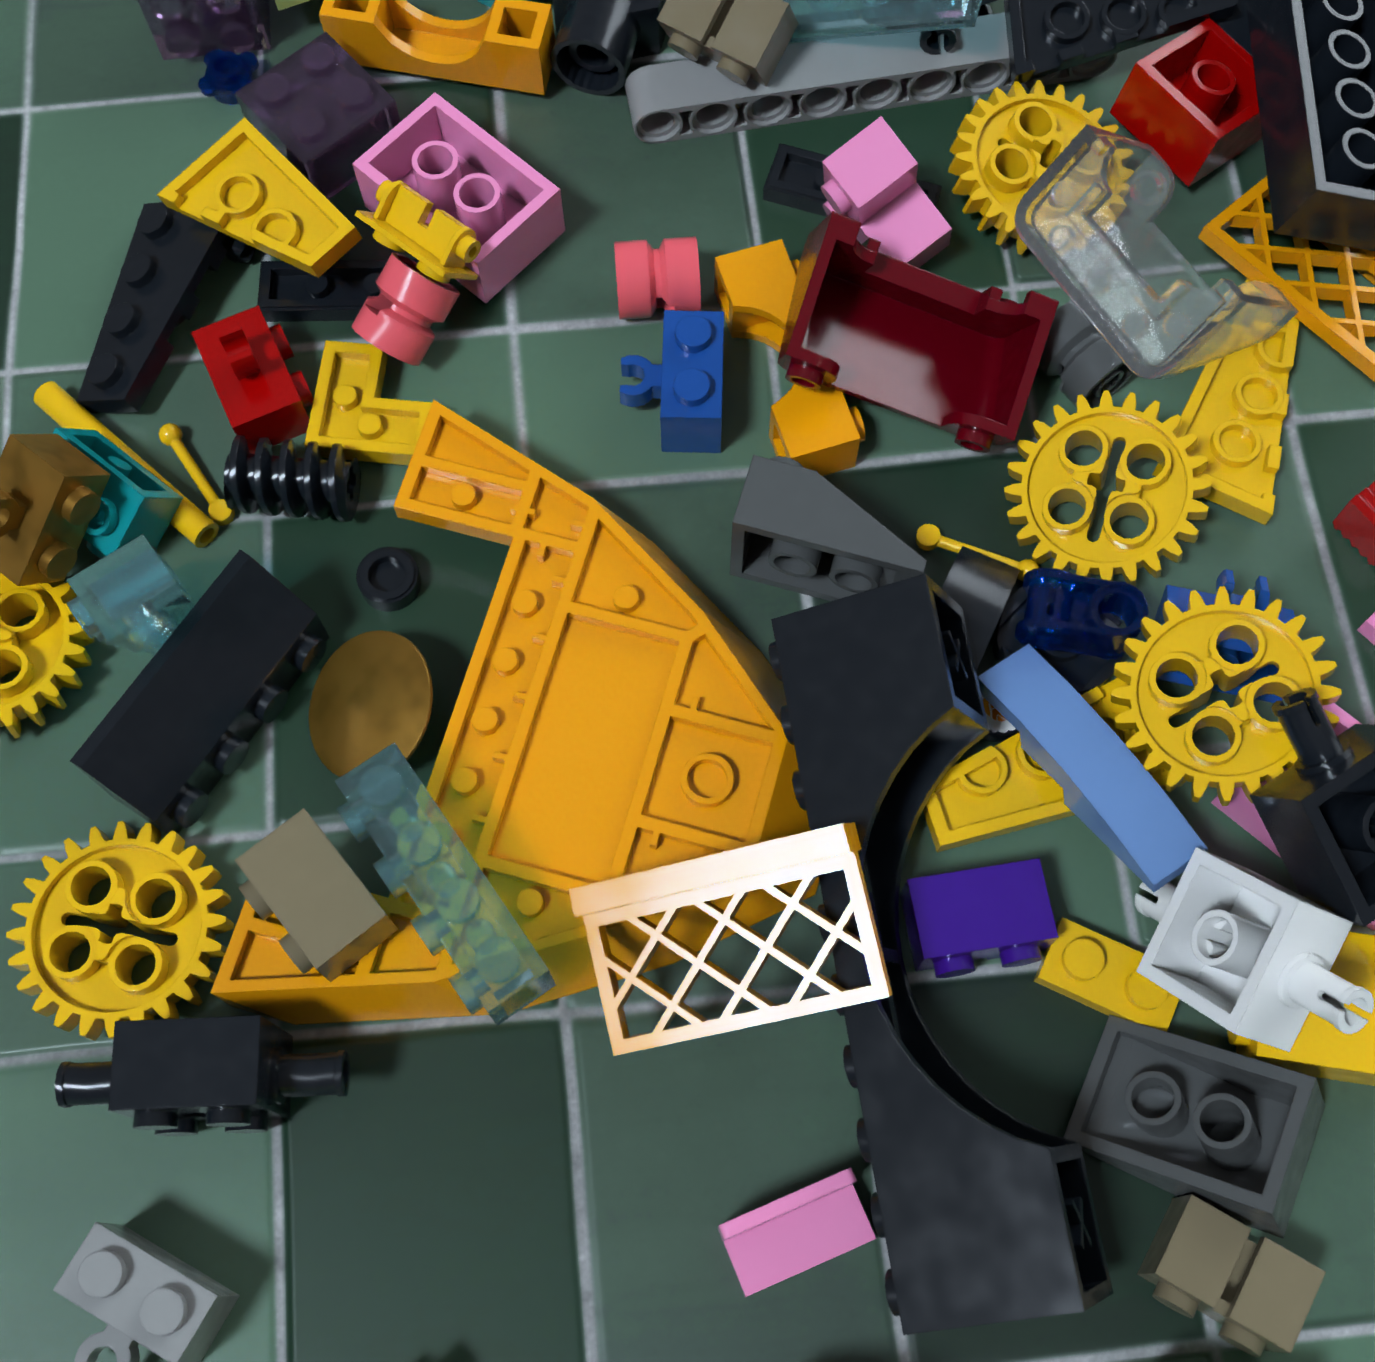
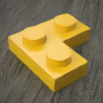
[304,340,432,465]

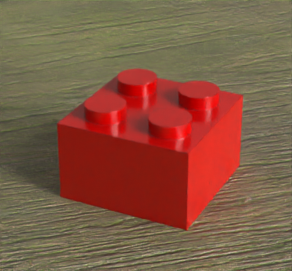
[1109,18,1262,187]

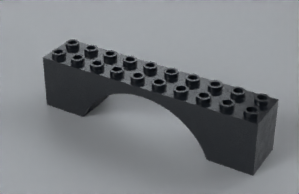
[769,573,1113,1335]

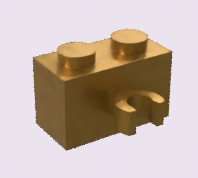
[0,434,111,586]

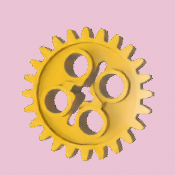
[948,80,1134,259]
[1004,390,1212,591]
[0,573,95,739]
[1111,586,1342,806]
[6,821,234,1041]

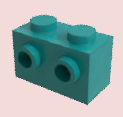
[52,427,183,563]

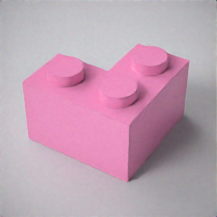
[821,116,952,268]

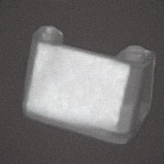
[1014,124,1299,380]

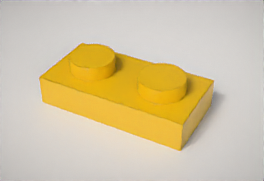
[1034,917,1179,1032]

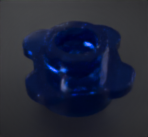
[198,49,259,105]

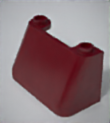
[777,211,1059,453]

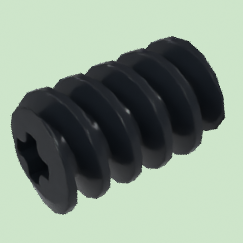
[224,435,361,522]

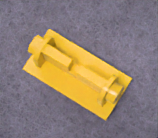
[355,180,481,284]

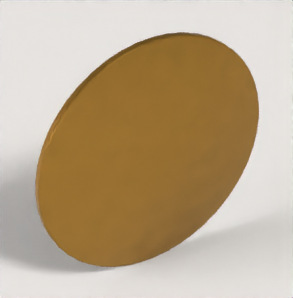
[309,630,433,782]

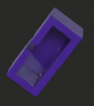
[900,858,1059,978]

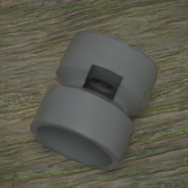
[1039,297,1141,408]

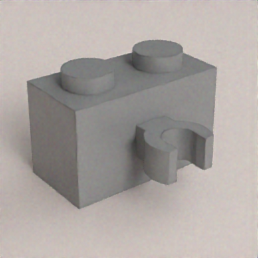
[53,1222,240,1362]

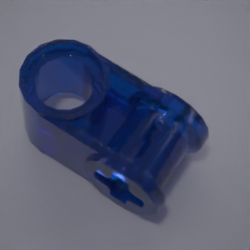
[1015,568,1149,659]

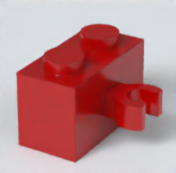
[191,305,314,454]

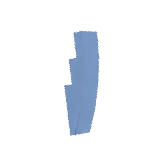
[978,644,1208,892]

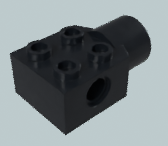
[550,0,666,95]

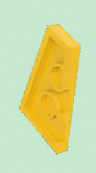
[157,117,362,278]

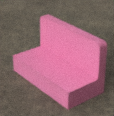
[718,1167,876,1297]

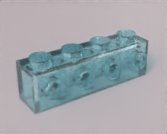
[67,534,196,656]
[335,742,556,1026]

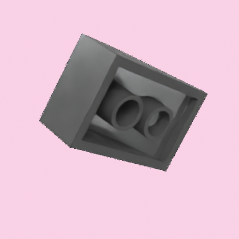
[730,455,927,601]
[1063,1015,1325,1238]

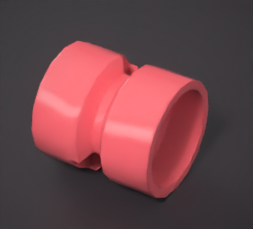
[614,236,701,320]
[351,252,460,366]

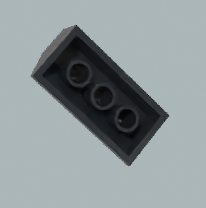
[70,550,330,834]

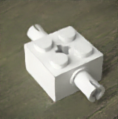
[1135,847,1374,1052]

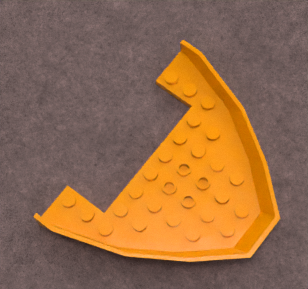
[210,399,819,1025]

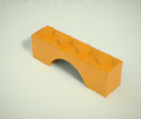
[319,0,555,95]
[714,239,865,476]

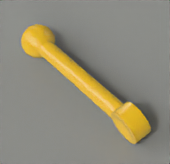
[158,423,235,525]
[916,524,1040,583]

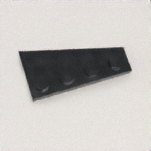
[1004,0,1238,85]
[76,202,228,413]

